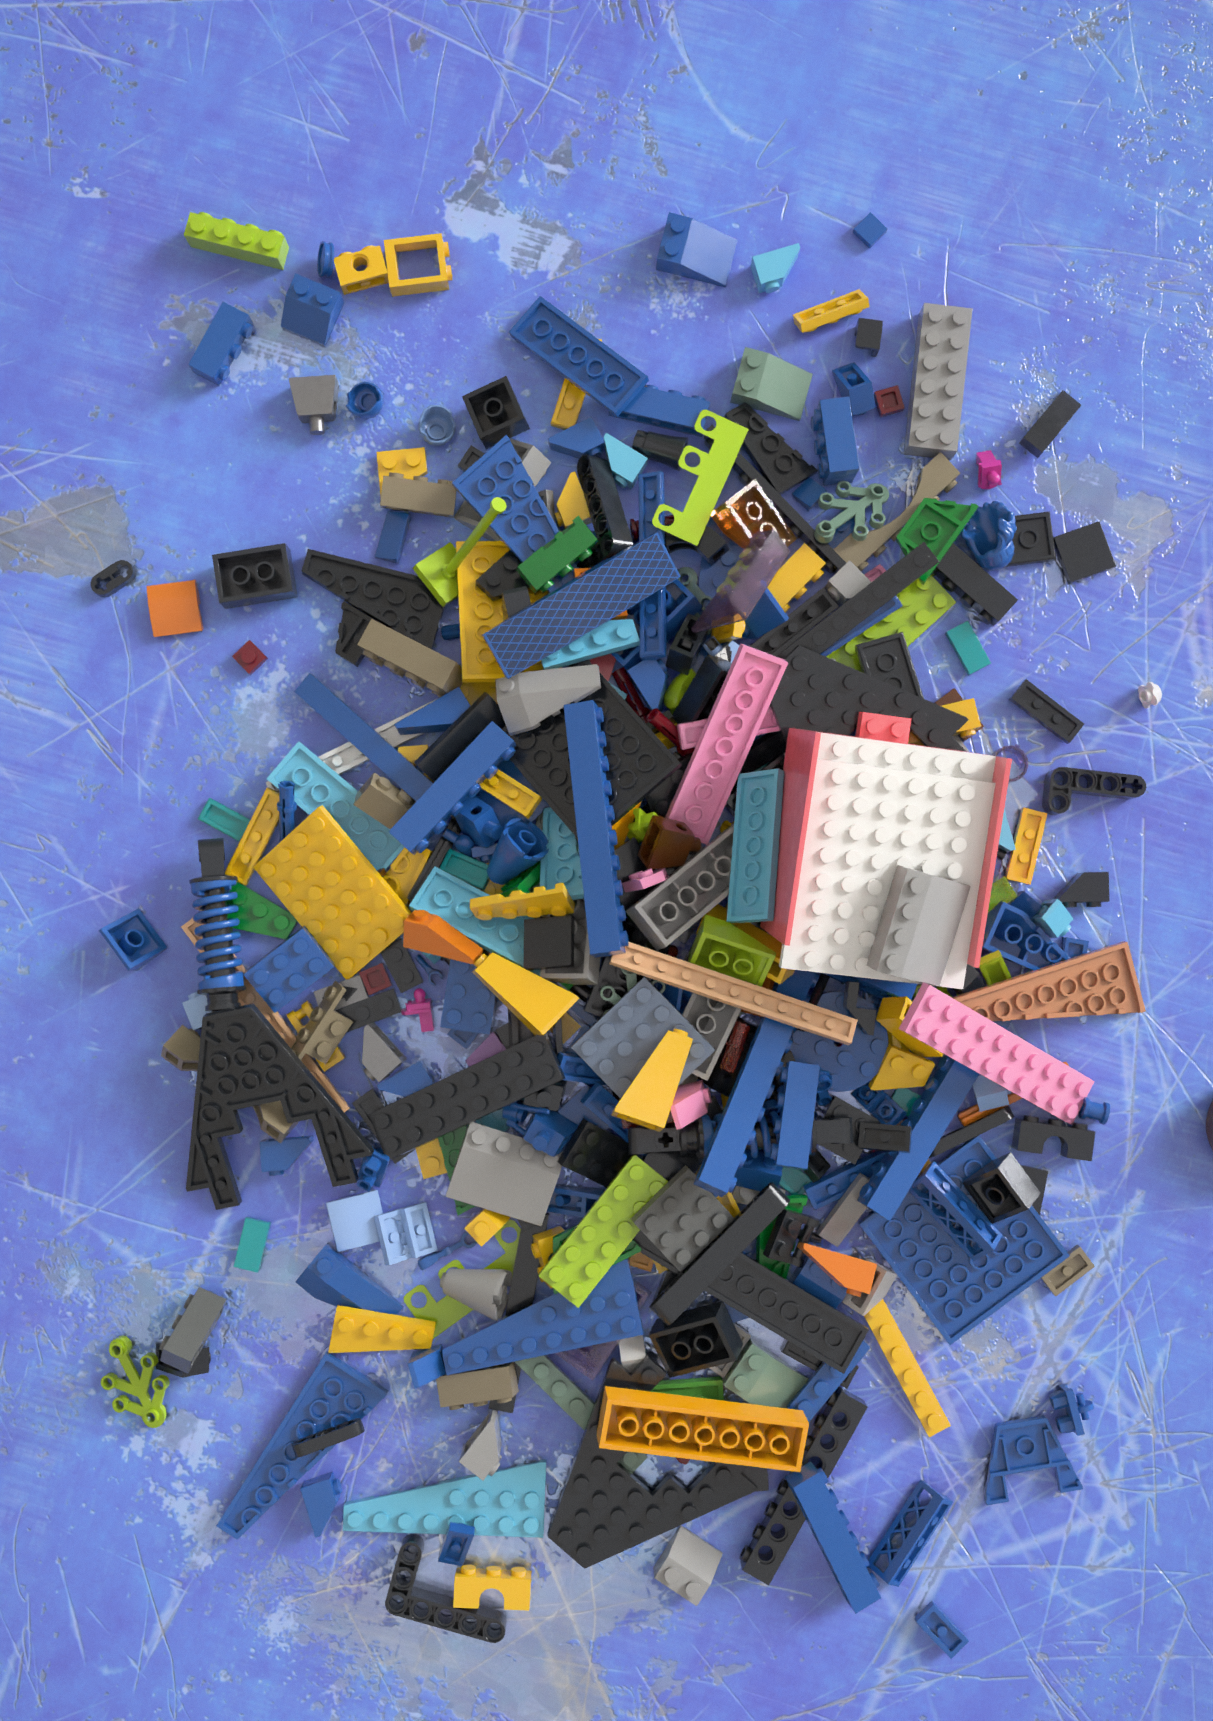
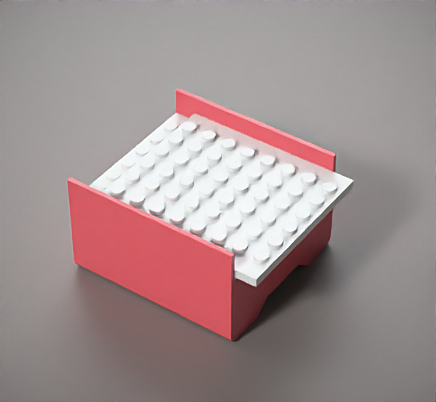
[760,712,1012,989]

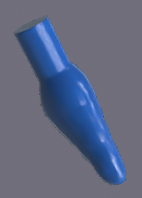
[442,828,477,860]

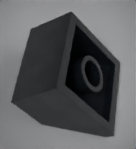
[962,1152,1041,1224]

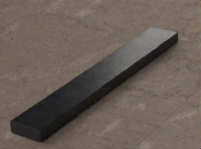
[488,1213,549,1413]

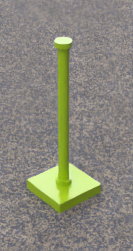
[412,497,506,607]

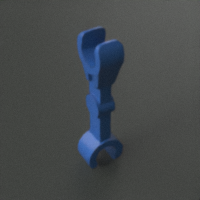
[418,1231,477,1270]

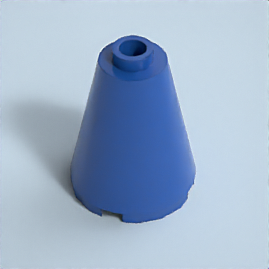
[487,818,549,885]

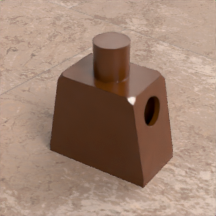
[637,815,701,869]

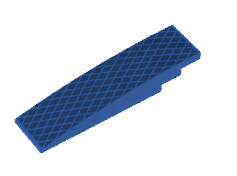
[482,532,681,679]

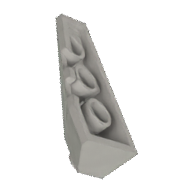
[495,664,601,736]

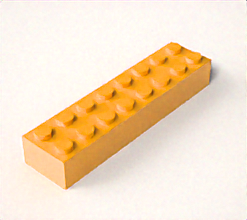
[596,1386,809,1472]

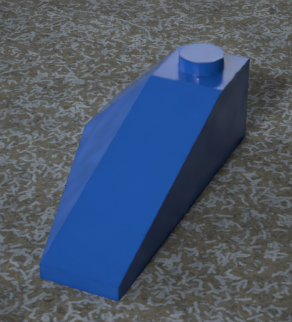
[982,901,1070,971]
[296,1243,404,1315]

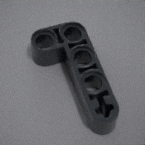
[1042,767,1147,815]

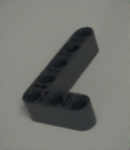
[577,454,633,568]
[385,1534,507,1643]

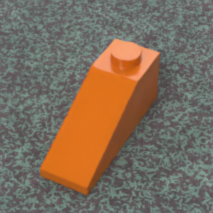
[403,910,483,964]
[798,1242,877,1297]

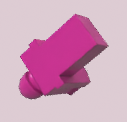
[976,450,1002,489]
[401,988,435,1032]

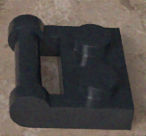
[763,1208,820,1268]

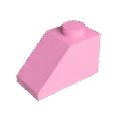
[671,1080,712,1129]

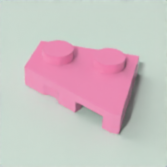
[622,868,668,893]

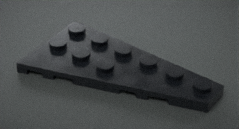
[301,549,445,650]

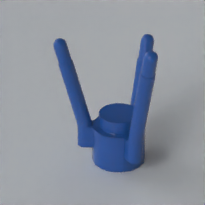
[502,1102,550,1136]

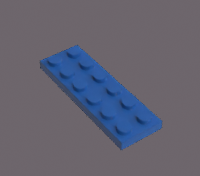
[509,296,649,417]

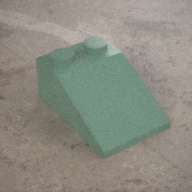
[730,347,813,421]
[722,1337,809,1408]

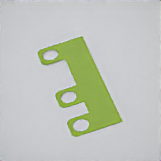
[652,410,749,546]
[404,1220,521,1339]

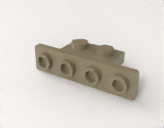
[291,981,353,1064]

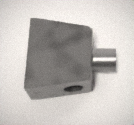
[289,375,339,435]

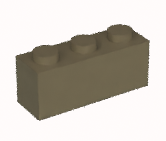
[380,472,457,518]
[353,773,416,829]
[436,1362,519,1410]

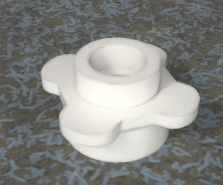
[1138,682,1162,708]

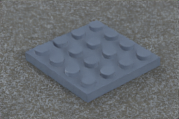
[571,976,715,1098]

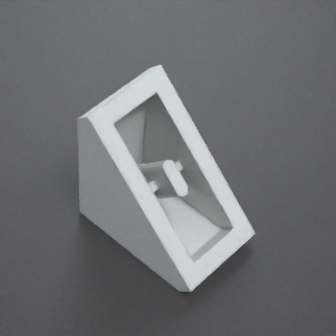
[618,1335,646,1372]

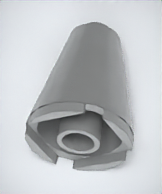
[440,1269,512,1321]

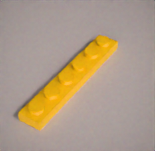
[864,1299,951,1437]

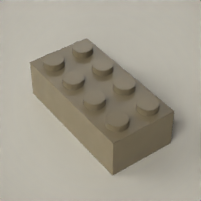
[357,619,462,697]

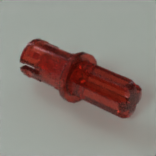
[720,1021,751,1073]

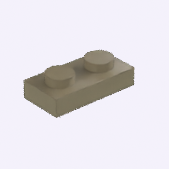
[1041,1245,1095,1297]

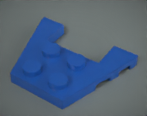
[984,1415,1083,1505]

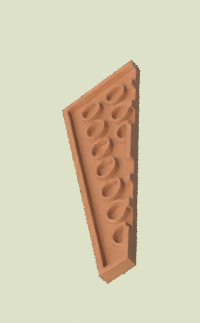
[952,941,1146,1021]

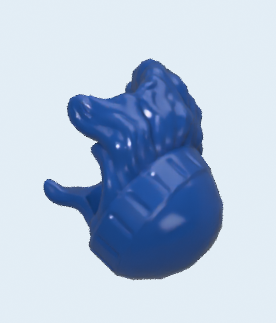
[961,501,1017,571]

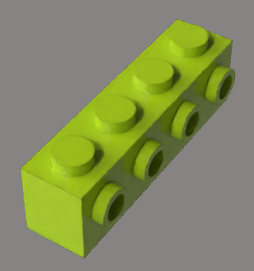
[184,212,289,270]

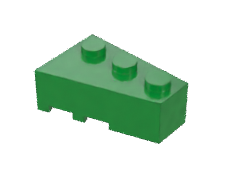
[516,516,597,594]

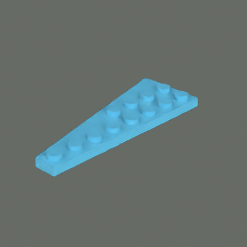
[343,1459,546,1538]

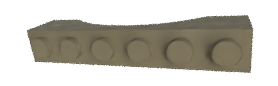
[833,452,960,572]
[161,1025,299,1143]

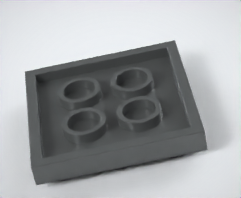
[631,1165,735,1272]

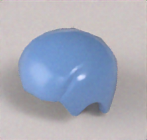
[418,405,456,446]

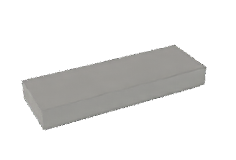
[816,1173,870,1247]

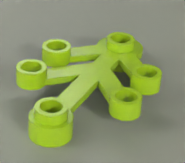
[101,1336,170,1428]

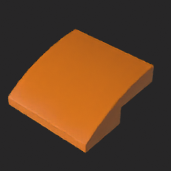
[147,579,204,637]

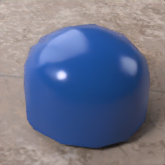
[346,381,383,420]

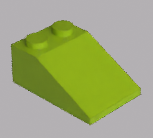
[688,914,776,987]

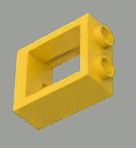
[384,233,453,297]

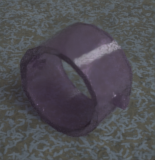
[991,744,1028,783]

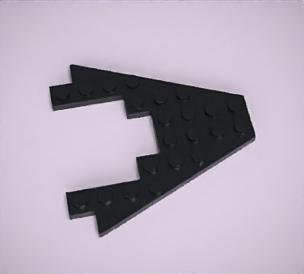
[770,645,968,752]
[186,1003,374,1210]
[547,1354,758,1569]

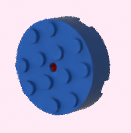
[789,991,888,1092]

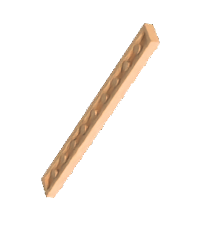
[181,918,350,1113]
[609,942,858,1045]

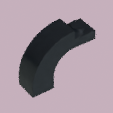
[665,523,729,566]

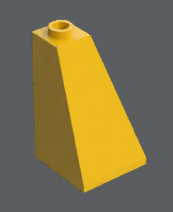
[472,952,579,1036]
[611,1029,693,1132]

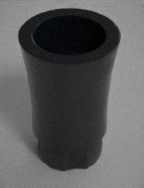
[632,430,688,471]

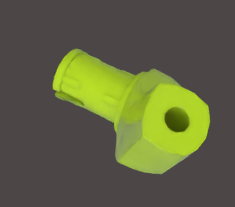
[664,668,696,723]

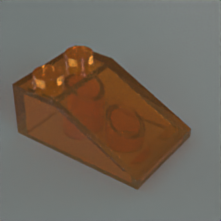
[711,479,797,565]

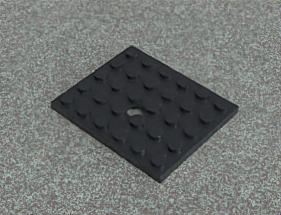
[502,660,682,839]

